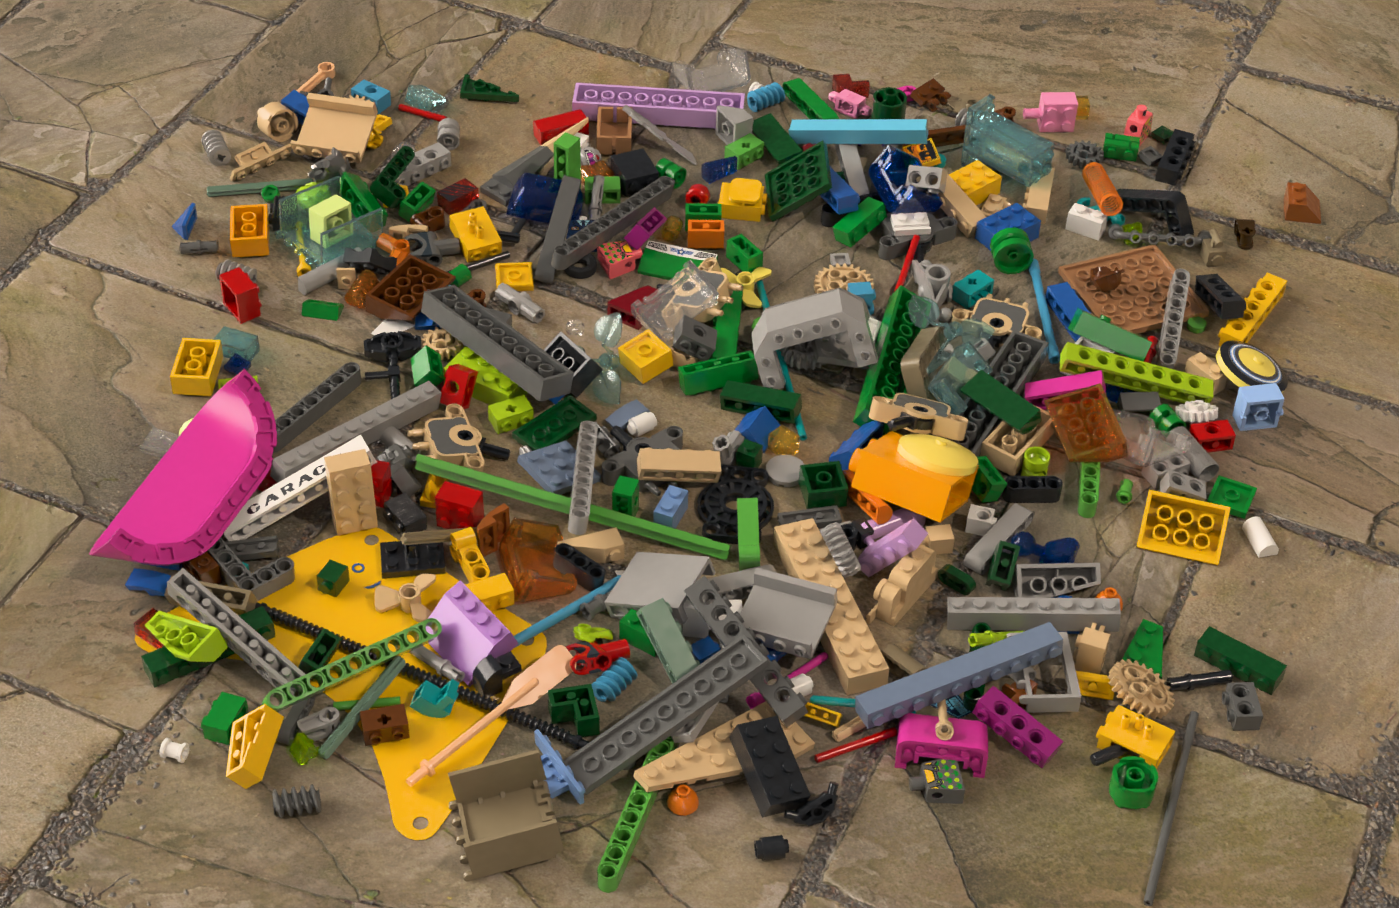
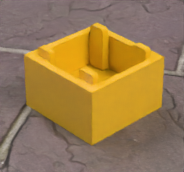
[618,329,673,384]

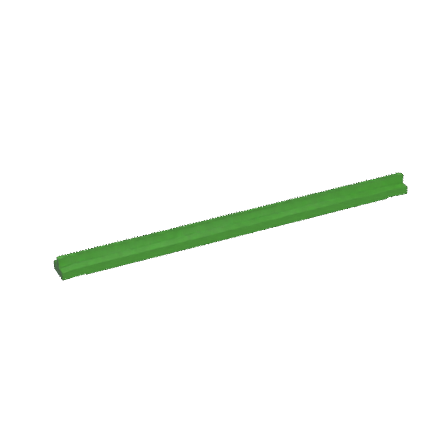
[415,453,732,560]

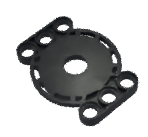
[697,465,774,544]

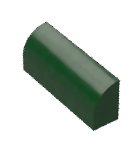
[752,113,803,165]
[960,370,1042,434]

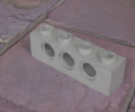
[380,142,451,186]

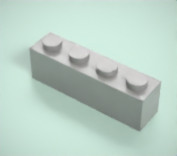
[1012,563,1101,598]

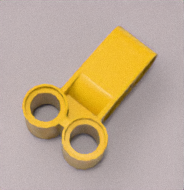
[450,527,490,583]

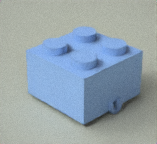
[1232,383,1284,431]

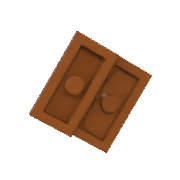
[477,503,510,557]

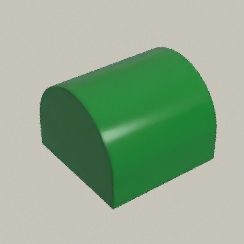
[449,263,472,288]

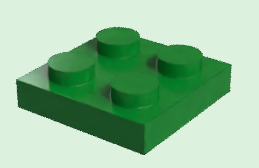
[1207,475,1257,519]

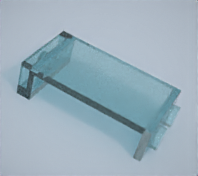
[928,341,993,415]

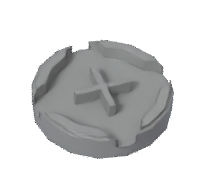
[766,455,804,487]

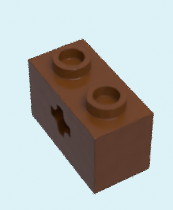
[360,704,410,746]

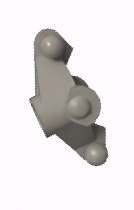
[911,260,953,325]

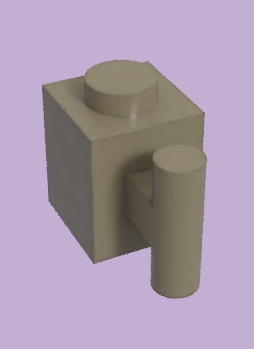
[1200,229,1227,267]

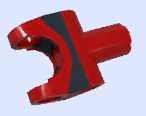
[566,639,630,675]

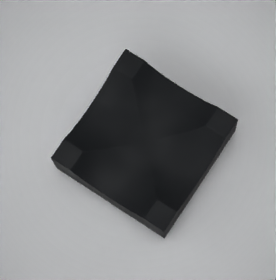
[343,248,397,275]

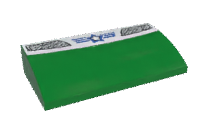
[638,240,718,282]

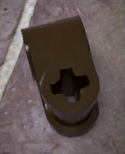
[1234,219,1256,250]

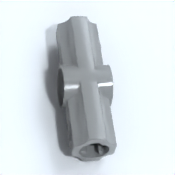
[495,283,545,324]

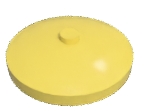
[897,434,978,476]

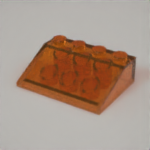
[1044,383,1128,462]

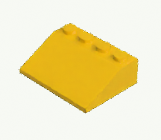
[1136,490,1231,566]

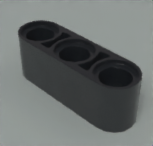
[1002,476,1063,503]
[553,543,606,592]

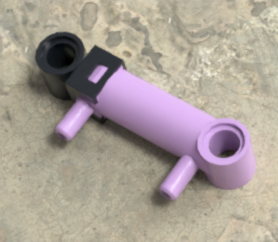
[841,508,926,551]

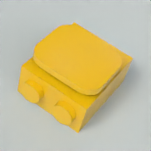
[718,178,767,222]

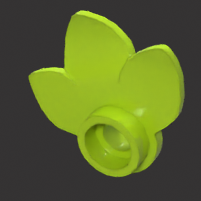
[573,623,613,643]

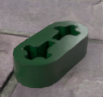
[938,564,976,595]

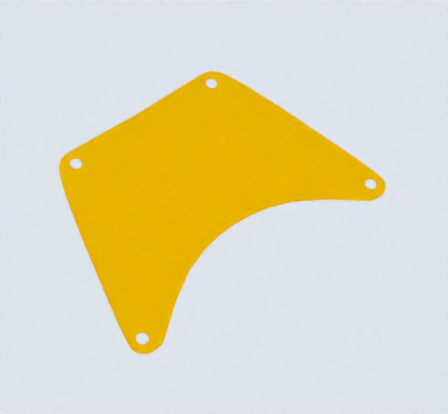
[134,527,547,840]

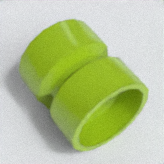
[1021,446,1050,476]

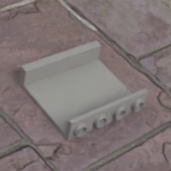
[604,552,716,624]
[730,568,838,659]

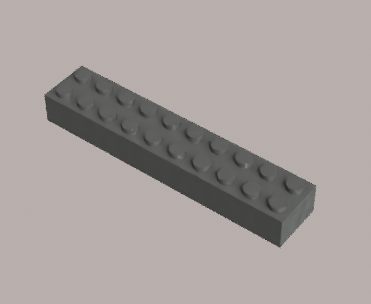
[421,285,574,401]
[942,330,1048,457]

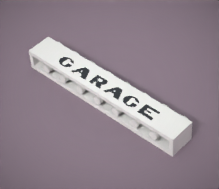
[224,435,377,541]

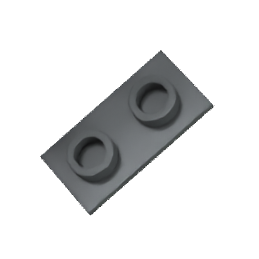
[594,421,621,458]

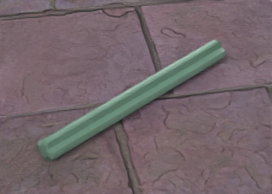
[207,178,313,197]
[318,656,406,759]

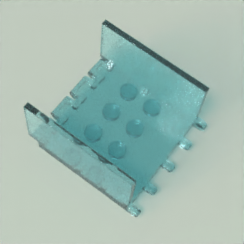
[274,176,383,268]

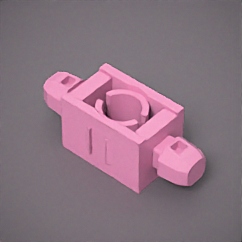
[828,89,872,119]

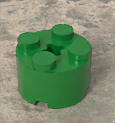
[1109,756,1158,809]

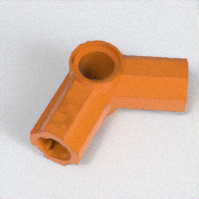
[376,233,410,266]

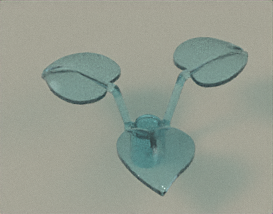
[909,295,995,374]
[577,313,622,404]

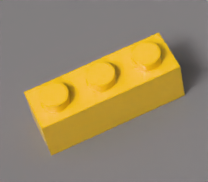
[804,702,843,728]

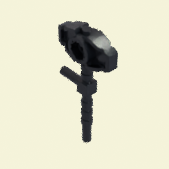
[364,331,422,399]

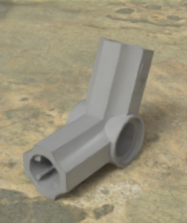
[712,430,744,466]

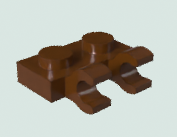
[910,78,951,112]

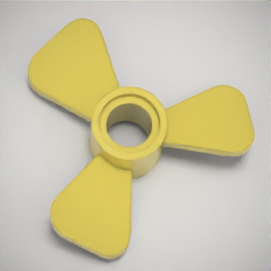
[721,267,772,308]

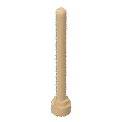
[935,699,954,740]

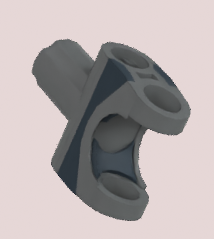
[404,231,460,267]

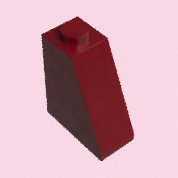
[607,285,663,330]

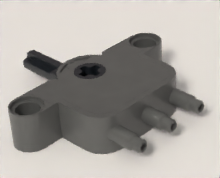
[602,426,683,496]

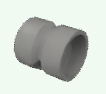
[437,118,460,151]

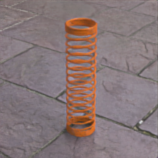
[1082,162,1123,216]

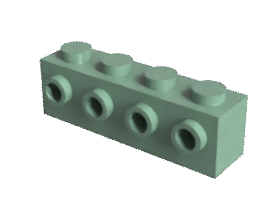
[636,598,700,684]

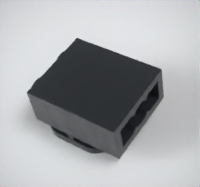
[611,148,659,197]

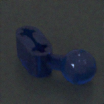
[1010,531,1080,564]

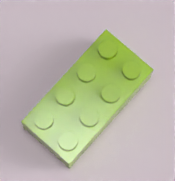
[443,347,528,405]

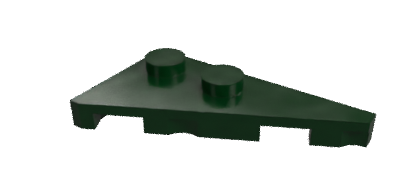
[460,74,519,102]

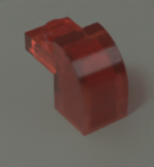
[832,74,870,98]

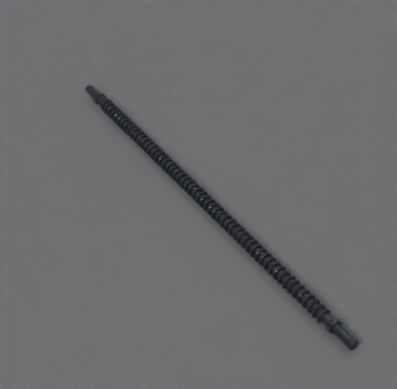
[255,602,589,749]

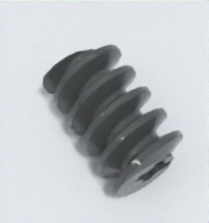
[272,784,321,818]

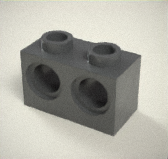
[1222,682,1263,731]

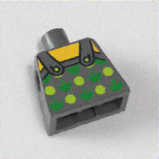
[909,759,965,804]

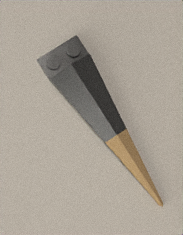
[480,117,589,207]

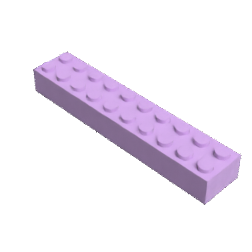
[572,83,745,129]

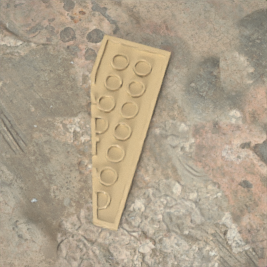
[633,702,815,792]

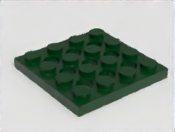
[765,140,832,222]

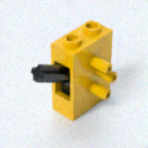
[450,206,520,263]
[1090,705,1175,769]

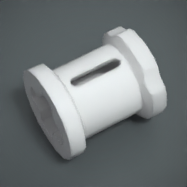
[159,738,189,763]

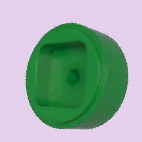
[261,185,280,203]

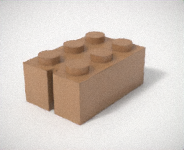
[596,107,632,155]

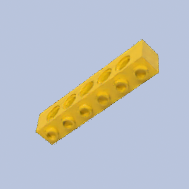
[1218,273,1287,347]

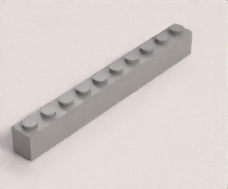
[270,381,442,483]

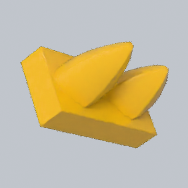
[420,474,450,508]
[1076,671,1114,700]

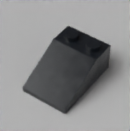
[544,331,603,398]

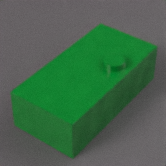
[1068,308,1152,361]

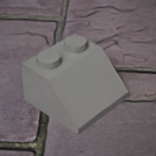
[716,105,754,145]

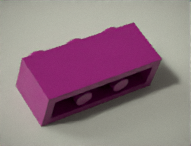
[624,207,667,250]

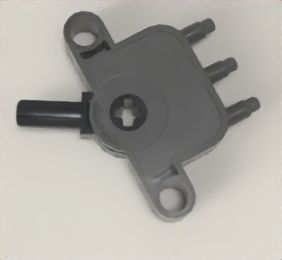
[878,205,957,263]

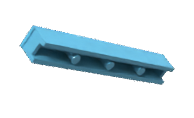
[788,119,928,144]

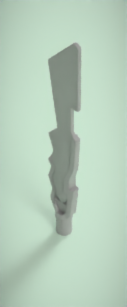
[622,105,697,165]

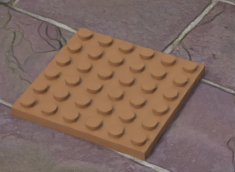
[1058,245,1209,334]

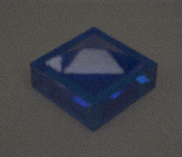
[224,353,252,376]

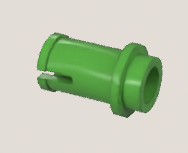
[1116,479,1133,504]

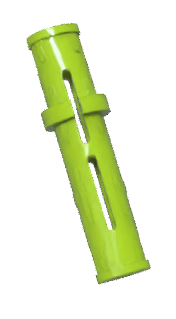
[968,630,1024,647]

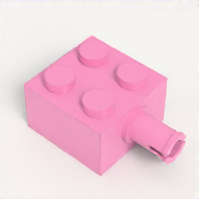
[1023,92,1078,132]

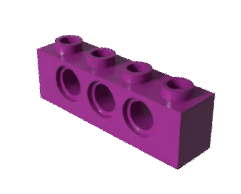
[972,686,1064,768]

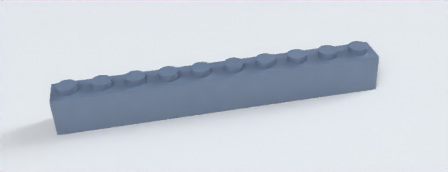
[855,622,1063,729]

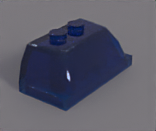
[506,173,584,224]

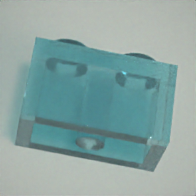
[213,326,260,364]

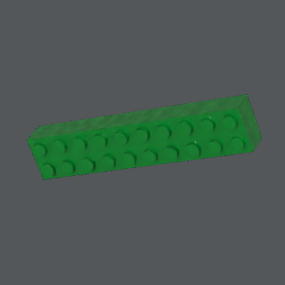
[853,285,932,436]

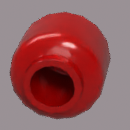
[685,184,710,204]

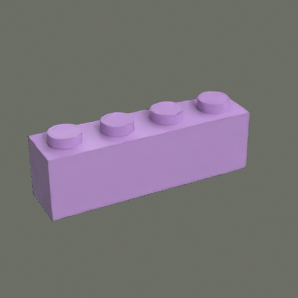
[858,518,928,577]

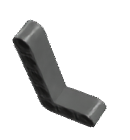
[207,537,295,601]

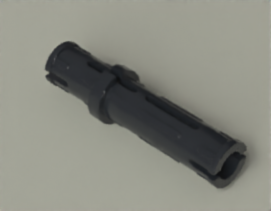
[1166,669,1233,691]

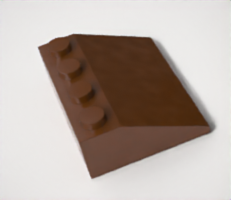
[366,254,456,320]

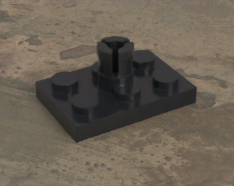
[380,541,446,579]

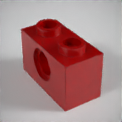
[440,364,478,409]
[1189,419,1236,453]

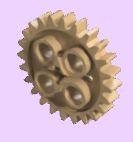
[814,263,874,294]
[1108,659,1175,719]

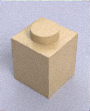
[922,524,955,554]

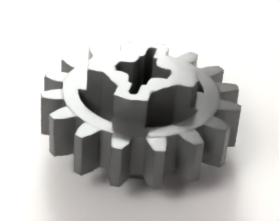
[1066,140,1104,169]

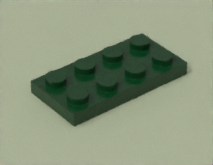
[512,395,597,451]

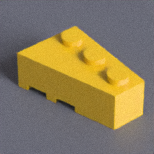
[226,704,284,789]

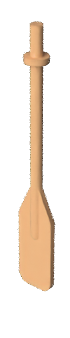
[406,645,577,787]

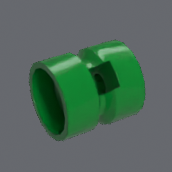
[655,158,687,189]
[1149,404,1186,438]

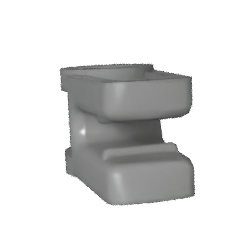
[297,707,341,744]

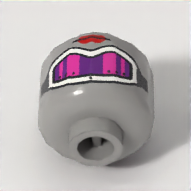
[581,147,602,172]

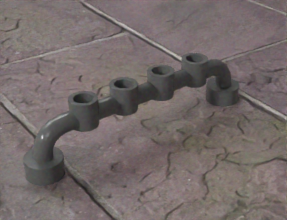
[1108,224,1212,247]

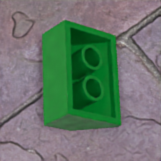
[339,172,388,234]

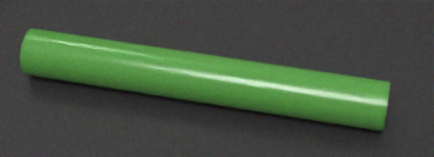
[333,696,401,710]

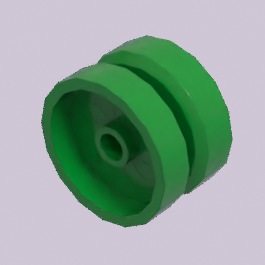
[990,227,1034,274]

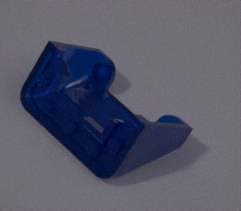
[869,145,943,214]

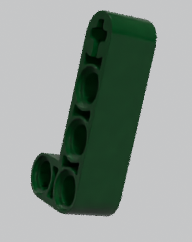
[369,146,415,209]

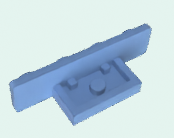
[534,729,585,805]

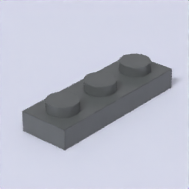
[777,505,842,528]

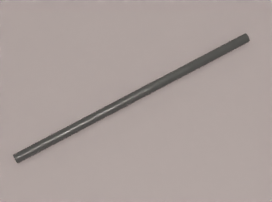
[1143,711,1199,906]

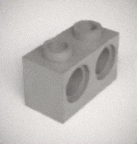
[905,165,948,195]
[1141,448,1191,489]
[1160,469,1206,501]

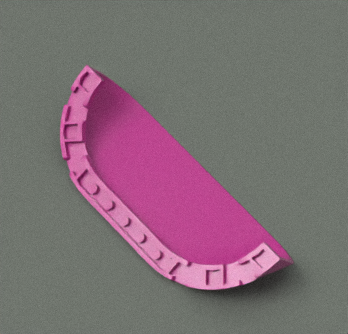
[89,369,277,566]

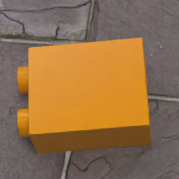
[849,431,979,523]

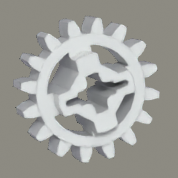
[1175,400,1218,424]

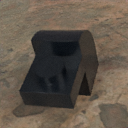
[473,651,522,699]

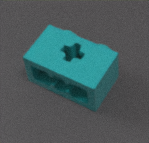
[952,269,994,310]

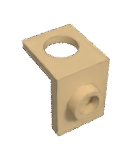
[336,268,359,289]

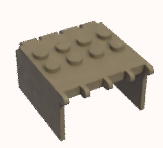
[448,749,564,881]

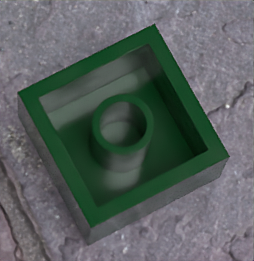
[799,461,848,509]

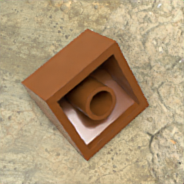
[1284,182,1321,224]

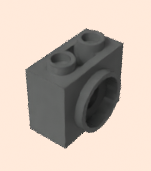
[673,315,717,361]

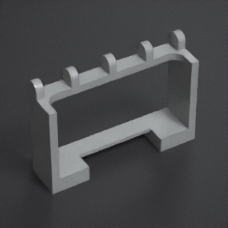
[1007,632,1082,713]

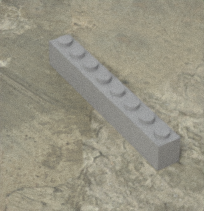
[947,597,1121,632]

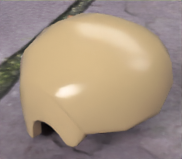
[670,345,698,368]

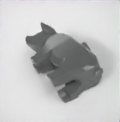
[307,147,351,185]

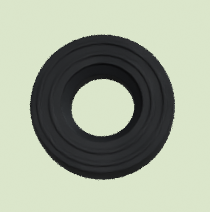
[565,253,597,279]

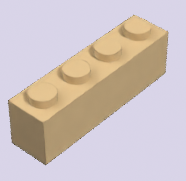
[1023,165,1055,224]
[926,175,986,238]
[637,448,721,483]

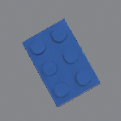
[975,203,1041,251]

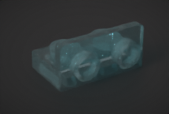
[405,85,446,112]

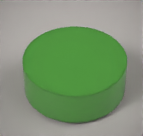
[1187,316,1207,333]

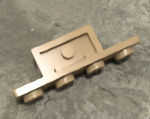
[230,142,292,181]

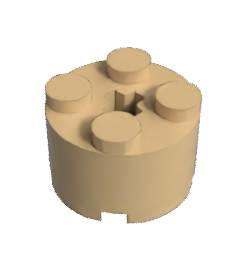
[257,102,298,142]

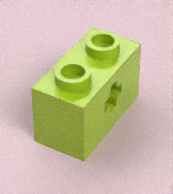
[488,394,534,434]

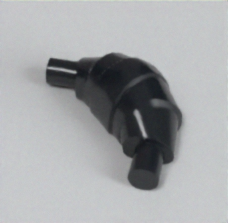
[784,781,839,826]

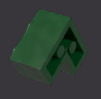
[547,684,600,737]

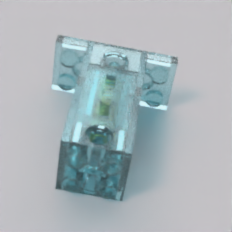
[961,94,1054,187]

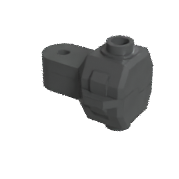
[376,444,422,497]

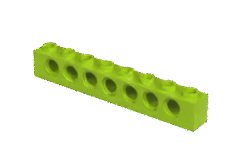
[1060,342,1213,404]

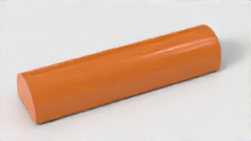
[843,470,893,525]

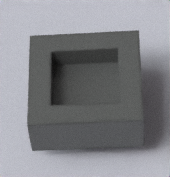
[1138,146,1162,167]

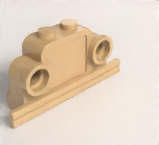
[865,543,939,626]

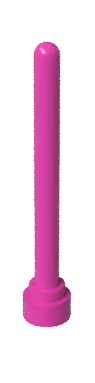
[746,652,828,709]

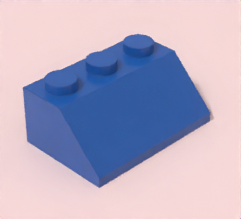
[829,420,884,473]

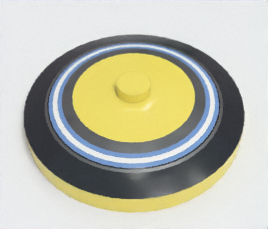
[1216,340,1288,393]

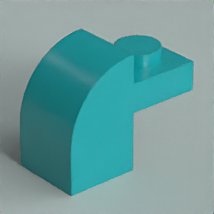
[409,679,459,718]

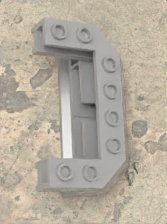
[752,287,878,389]

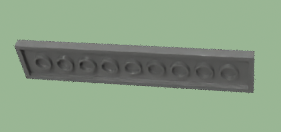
[563,634,770,795]

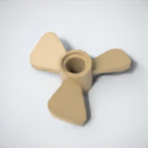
[375,574,436,622]

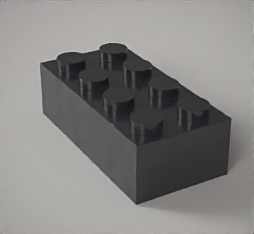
[729,716,811,818]

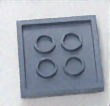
[517,441,602,495]

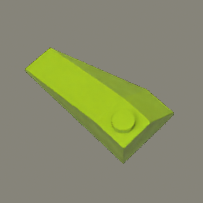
[145,611,228,662]

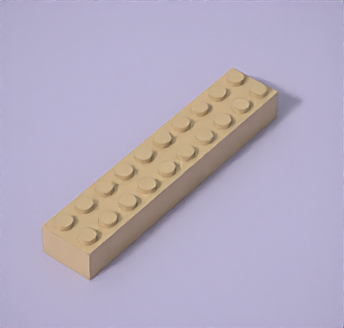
[773,518,889,695]

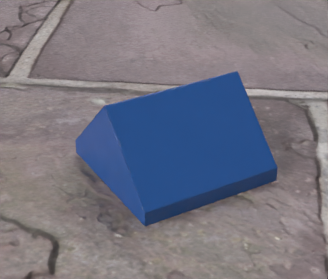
[735,406,782,453]

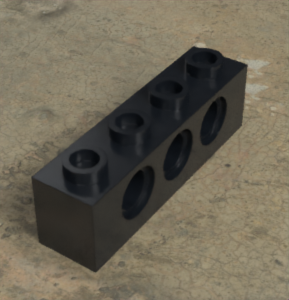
[1155,129,1196,186]
[1195,274,1246,320]

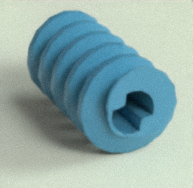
[747,82,785,112]
[591,657,638,702]

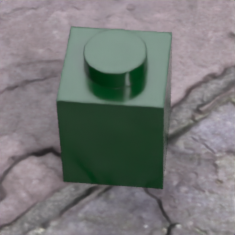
[736,439,763,468]
[317,560,350,597]

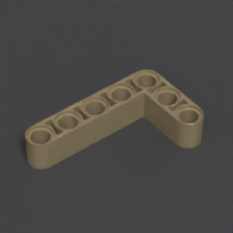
[901,326,944,400]

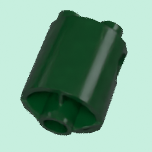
[871,87,907,119]

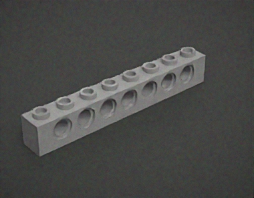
[167,568,306,697]

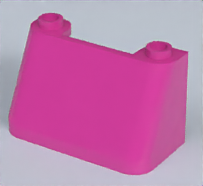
[894,713,988,778]

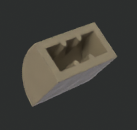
[881,644,928,679]

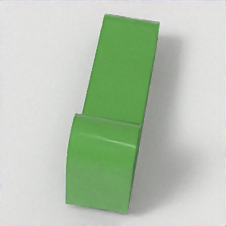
[737,498,760,571]

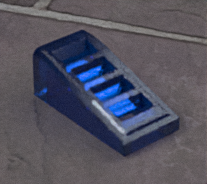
[701,156,737,184]

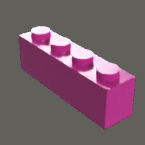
[1025,370,1106,410]

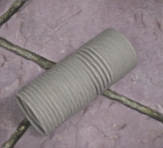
[1165,426,1219,482]

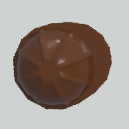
[1090,266,1125,292]

